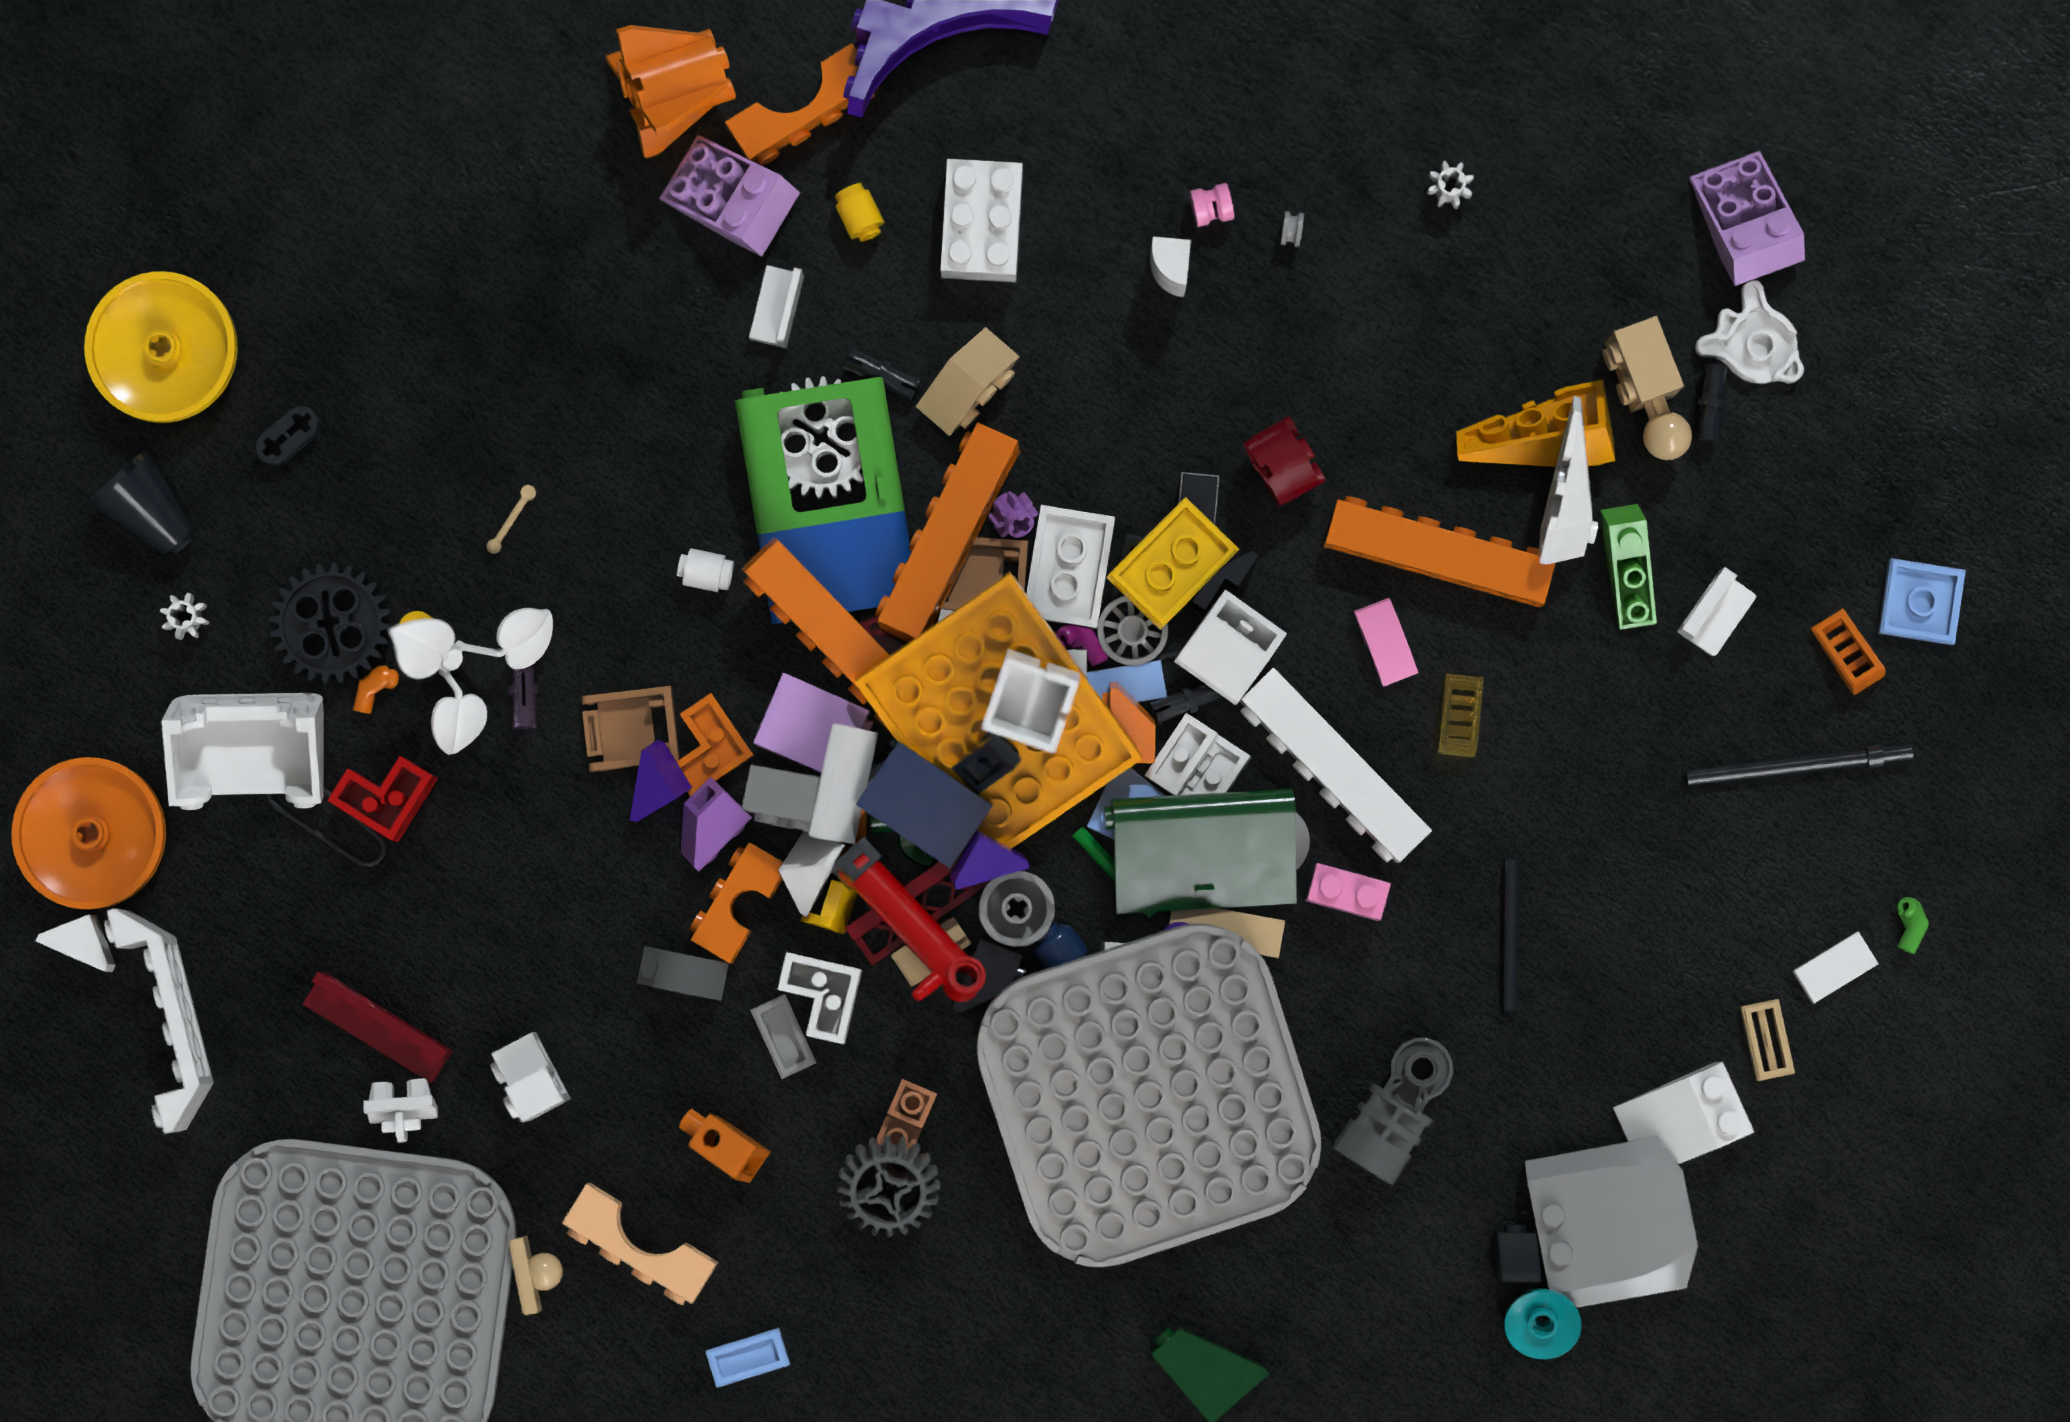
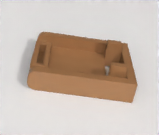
[940,537,1028,611]
[581,686,680,772]

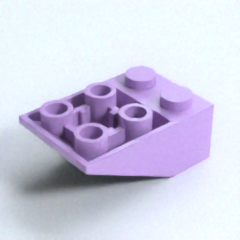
[660,135,800,256]
[1690,151,1805,286]

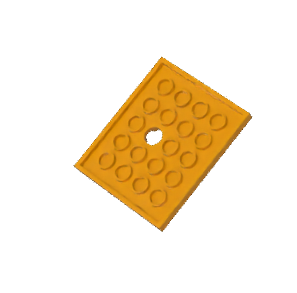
[854,572,1142,849]

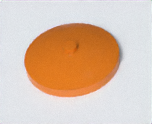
[11,757,166,909]

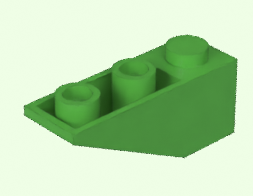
[1601,504,1657,630]

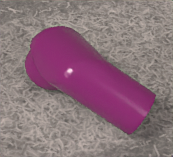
[1056,624,1108,667]

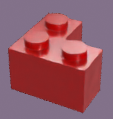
[327,756,438,842]

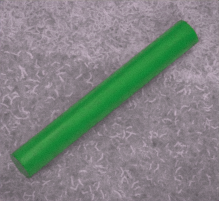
[1072,826,1156,919]

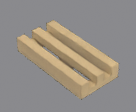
[1740,999,1795,1081]

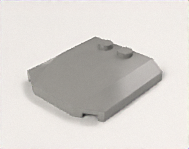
[1525,1136,1698,1307]

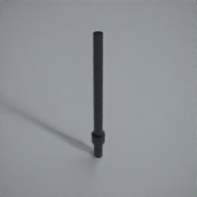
[1685,744,1913,786]

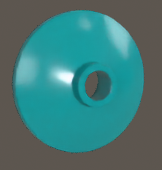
[1505,1289,1581,1359]

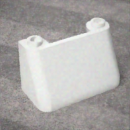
[162,693,324,810]

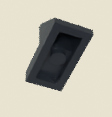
[952,731,1022,794]

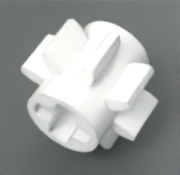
[1427,161,1474,209]
[160,593,209,640]

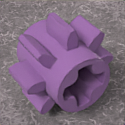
[988,491,1038,539]

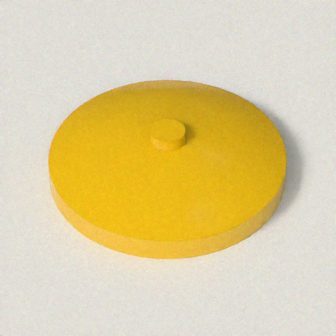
[84,271,238,423]

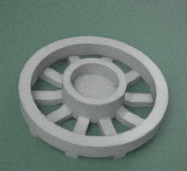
[1097,595,1168,665]

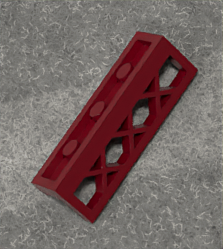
[845,843,992,966]
[303,972,453,1083]

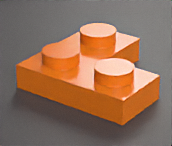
[677,693,754,797]

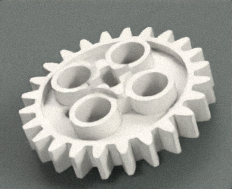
[778,377,864,500]

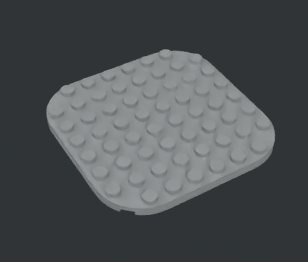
[977,924,1321,1267]
[191,1139,517,1422]

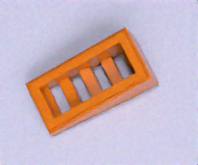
[1811,608,1885,695]

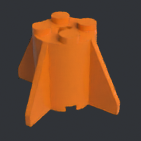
[606,25,736,158]

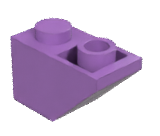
[681,777,752,871]

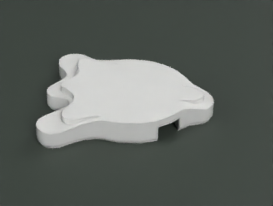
[1695,280,1804,384]

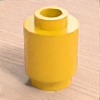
[834,183,884,242]

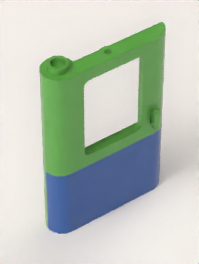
[735,377,912,624]

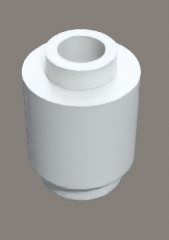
[677,548,734,592]

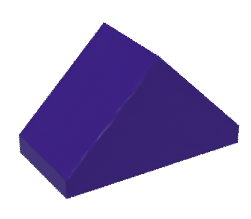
[630,740,692,822]
[950,830,1029,890]

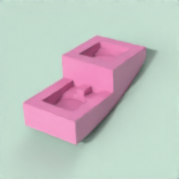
[1354,598,1418,687]

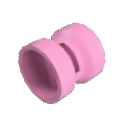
[1190,183,1234,227]

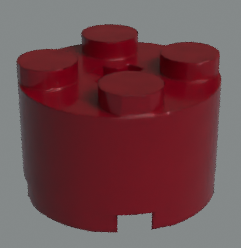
[1243,416,1326,506]

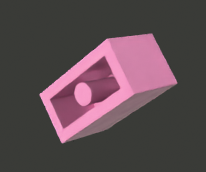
[1305,863,1391,921]

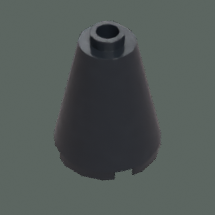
[88,450,193,555]

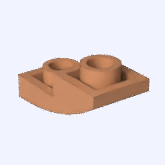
[876,1079,937,1149]

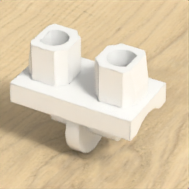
[364,1079,438,1143]

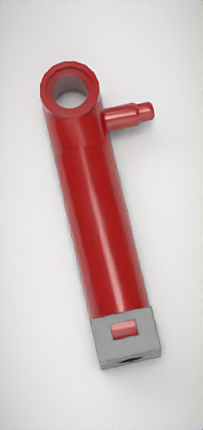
[831,837,986,1003]

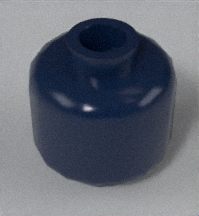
[1031,922,1088,970]

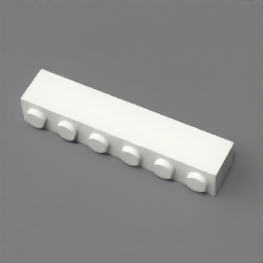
[1239,667,1432,863]

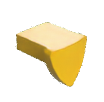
[801,880,857,934]

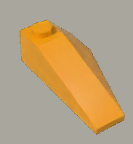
[1457,380,1615,467]

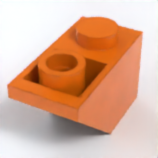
[1102,682,1155,763]

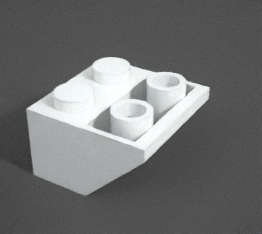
[1174,590,1287,705]

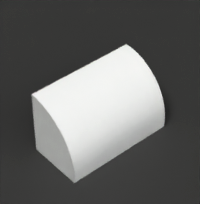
[1150,237,1191,297]

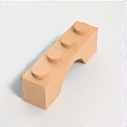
[563,1183,719,1305]

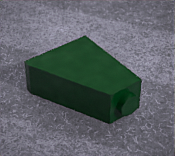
[1150,1327,1269,1422]

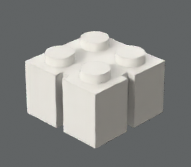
[982,649,1080,754]

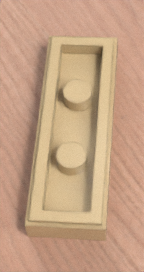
[1169,908,1285,958]

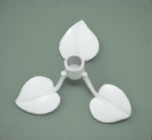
[389,608,553,755]

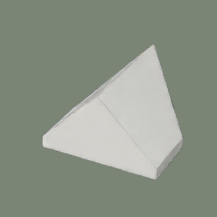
[779,831,845,917]

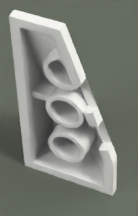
[1539,396,1598,564]

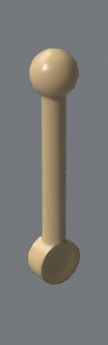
[486,485,536,554]

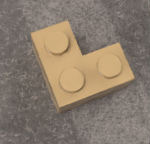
[916,327,1020,436]

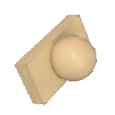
[509,1236,563,1315]

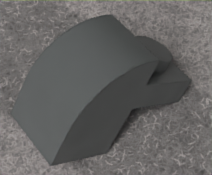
[637,946,729,1001]

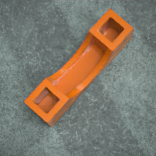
[725,43,875,166]

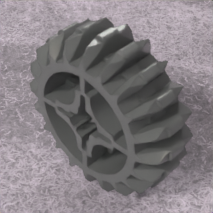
[837,1134,940,1238]

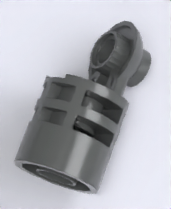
[1332,1038,1453,1186]

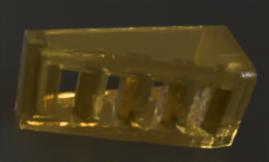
[1438,674,1484,757]

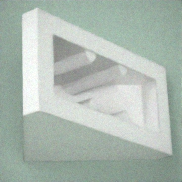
[36,915,115,972]

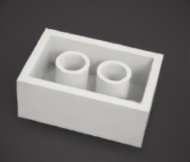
[941,159,1023,282]

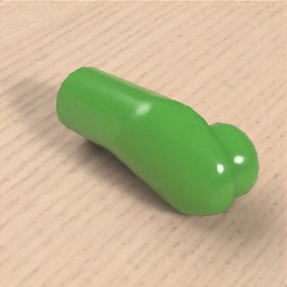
[1897,897,1929,955]

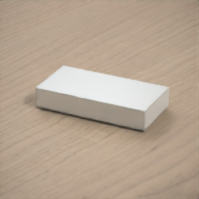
[1793,932,1878,1003]

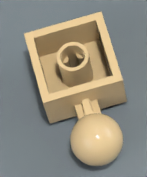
[1602,316,1692,460]

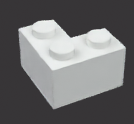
[778,952,862,1044]
[490,1032,571,1122]

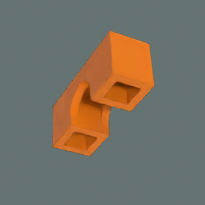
[689,842,784,964]

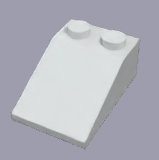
[1613,1062,1754,1164]

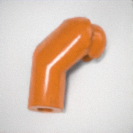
[353,666,399,714]

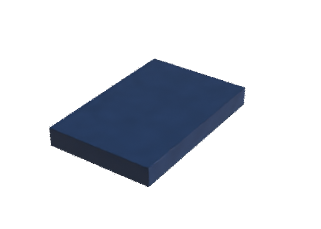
[856,741,993,868]

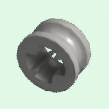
[1281,211,1304,247]

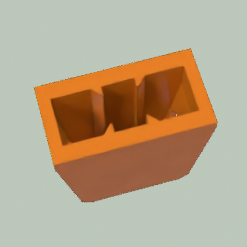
[679,1109,771,1183]

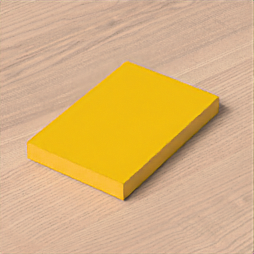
[1106,497,1239,630]

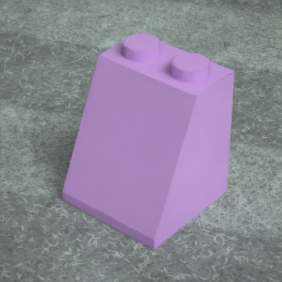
[753,673,874,774]

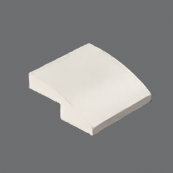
[1144,713,1251,795]

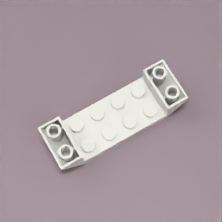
[105,909,214,1134]

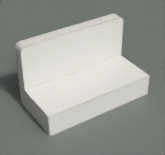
[749,265,804,348]
[1677,567,1756,656]

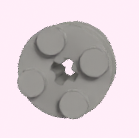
[979,871,1055,947]

